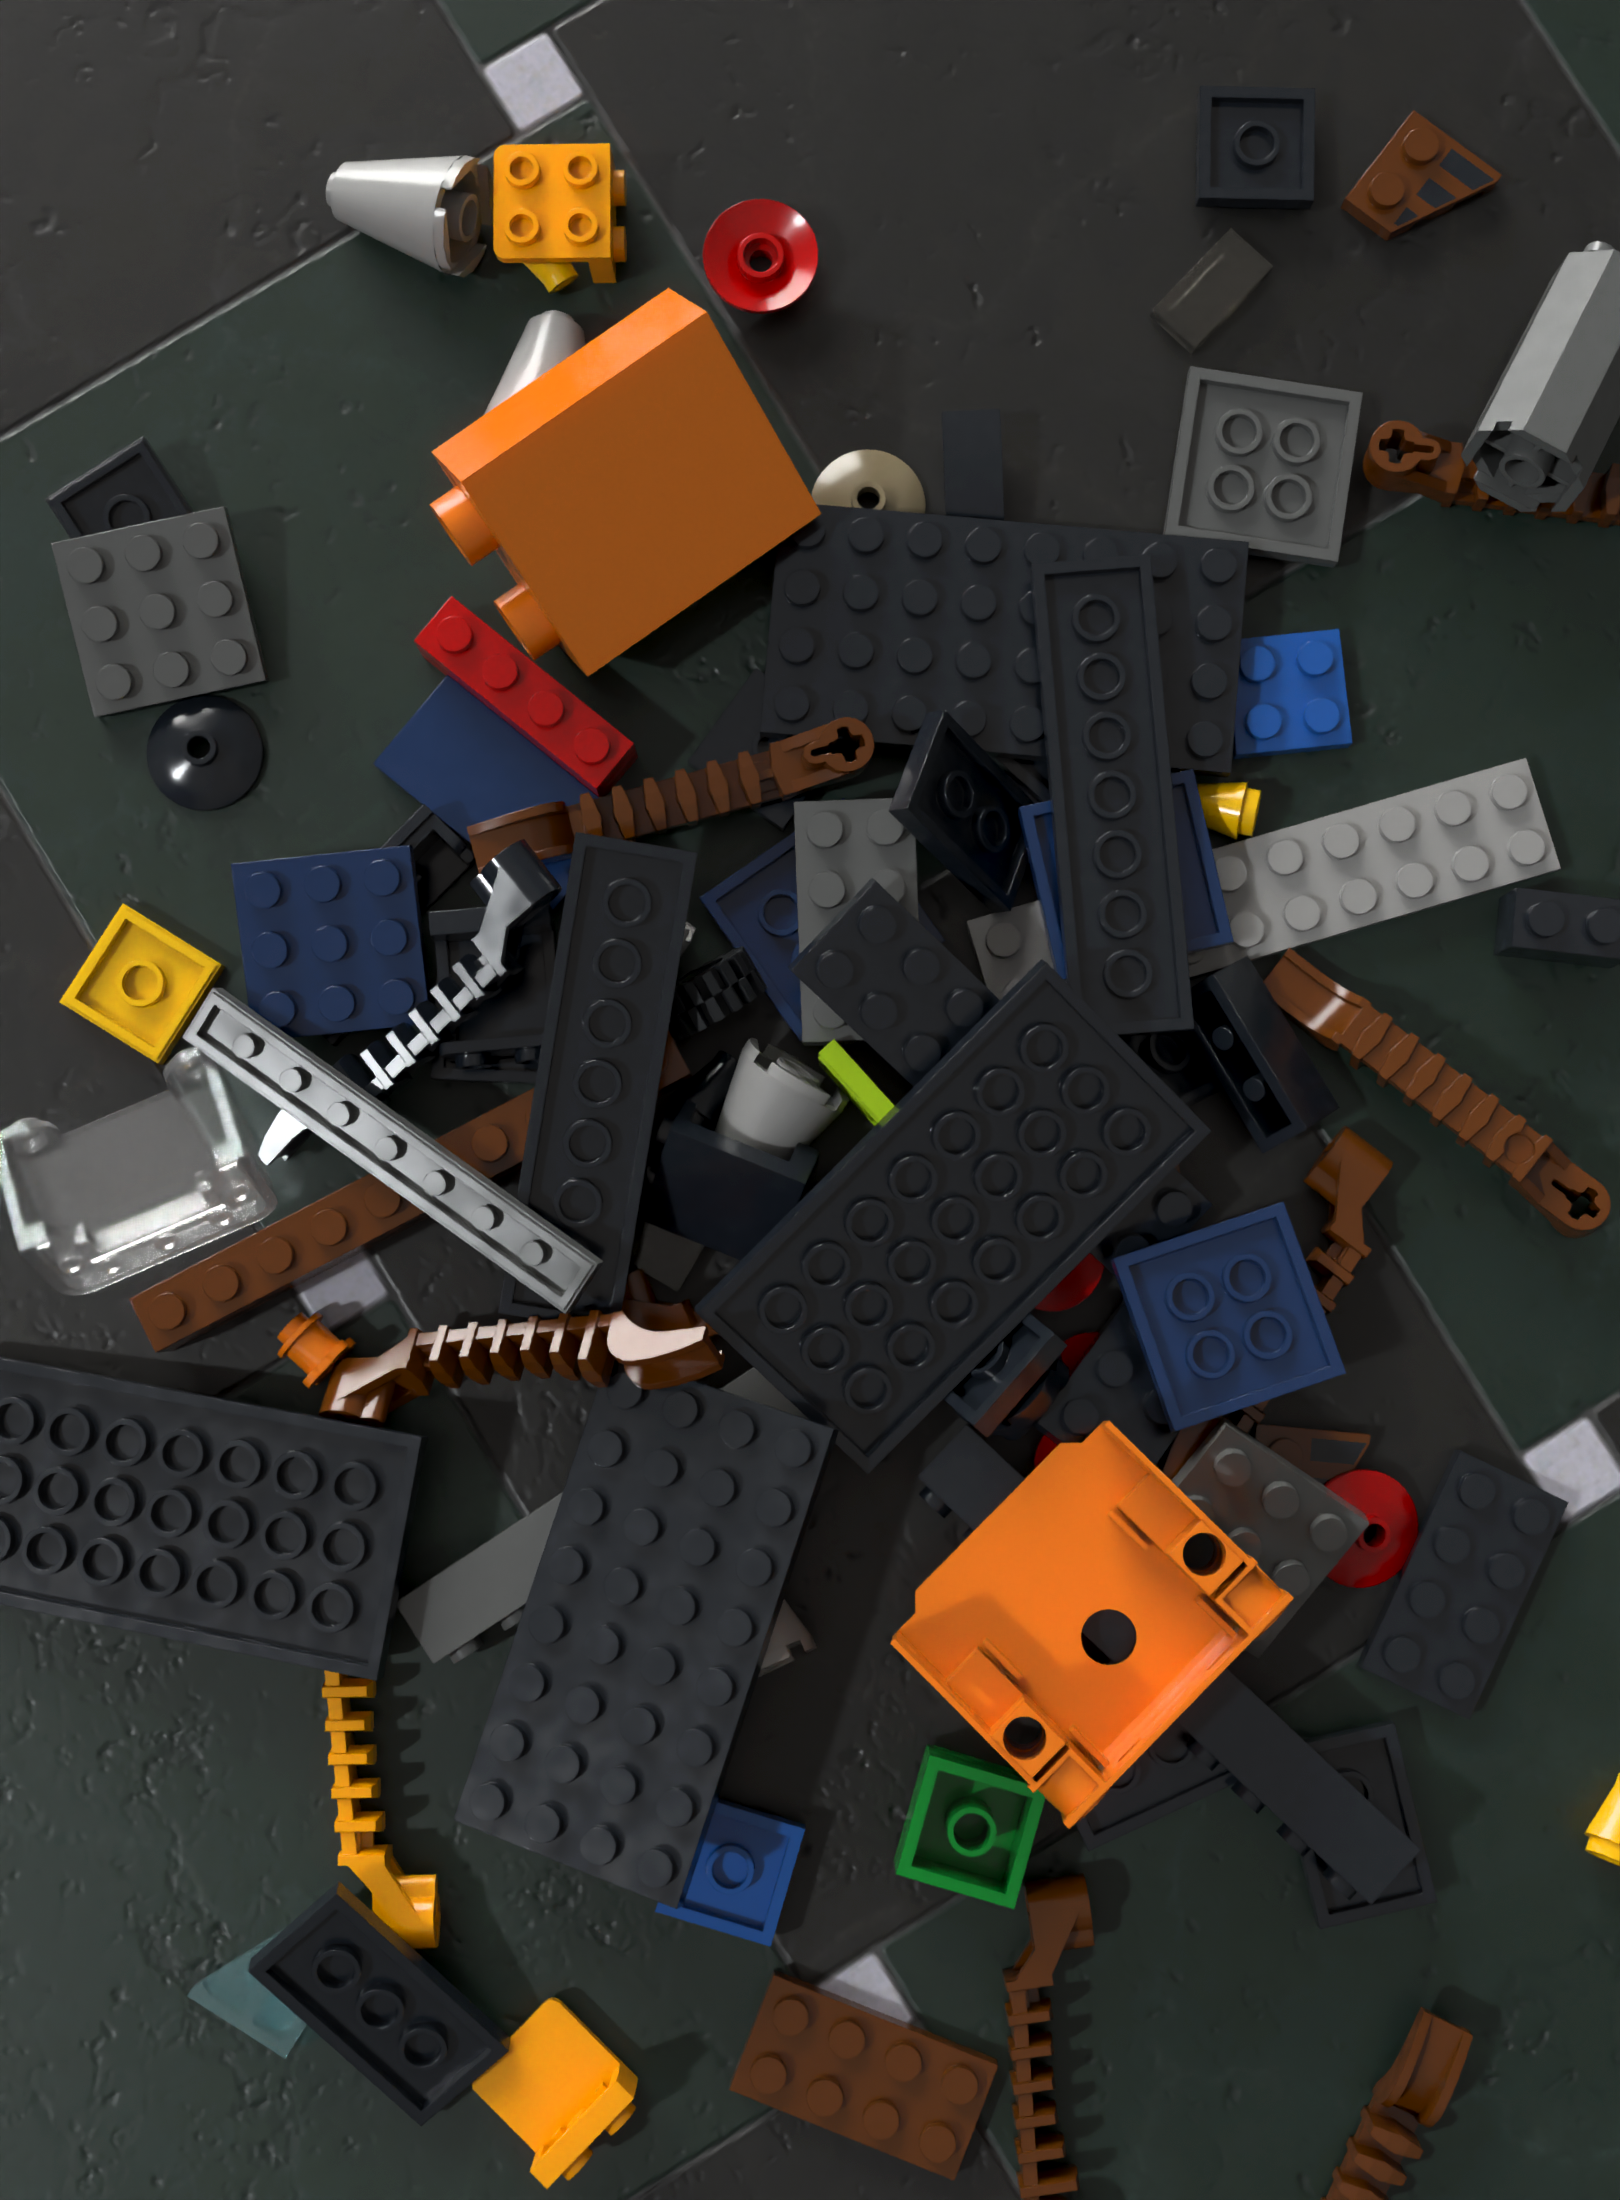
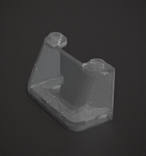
[0,1047,278,1296]

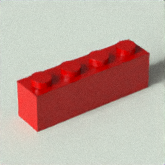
[414,596,638,797]

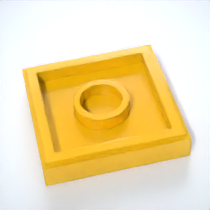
[60,903,225,1065]

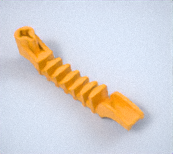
[322,1670,441,1949]

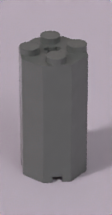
[1461,241,1620,512]

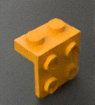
[493,143,627,283]
[472,1997,638,2189]

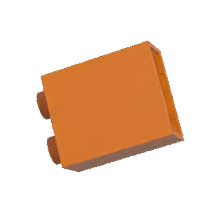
[429,288,821,677]

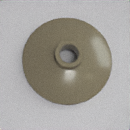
[811,449,926,514]

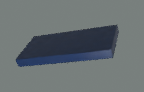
[373,674,599,913]

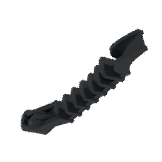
[258,839,562,1166]

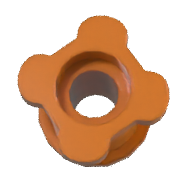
[277,1312,356,1389]

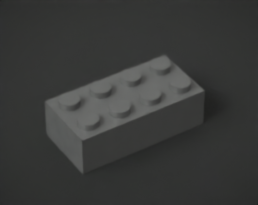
[794,798,919,1046]

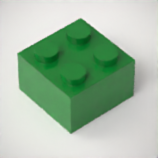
[894,1744,1045,1909]

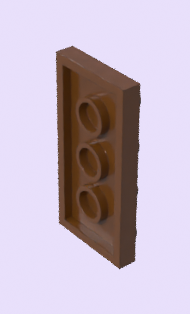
[729,1970,998,2181]

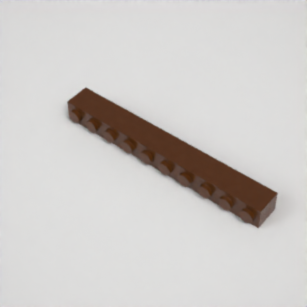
[129,1031,692,1353]

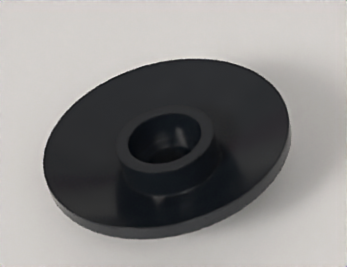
[147,695,264,811]

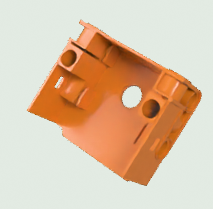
[890,1420,1294,1829]

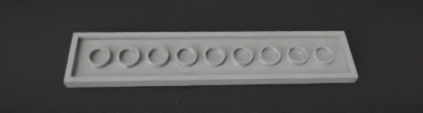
[965,758,1561,1000]

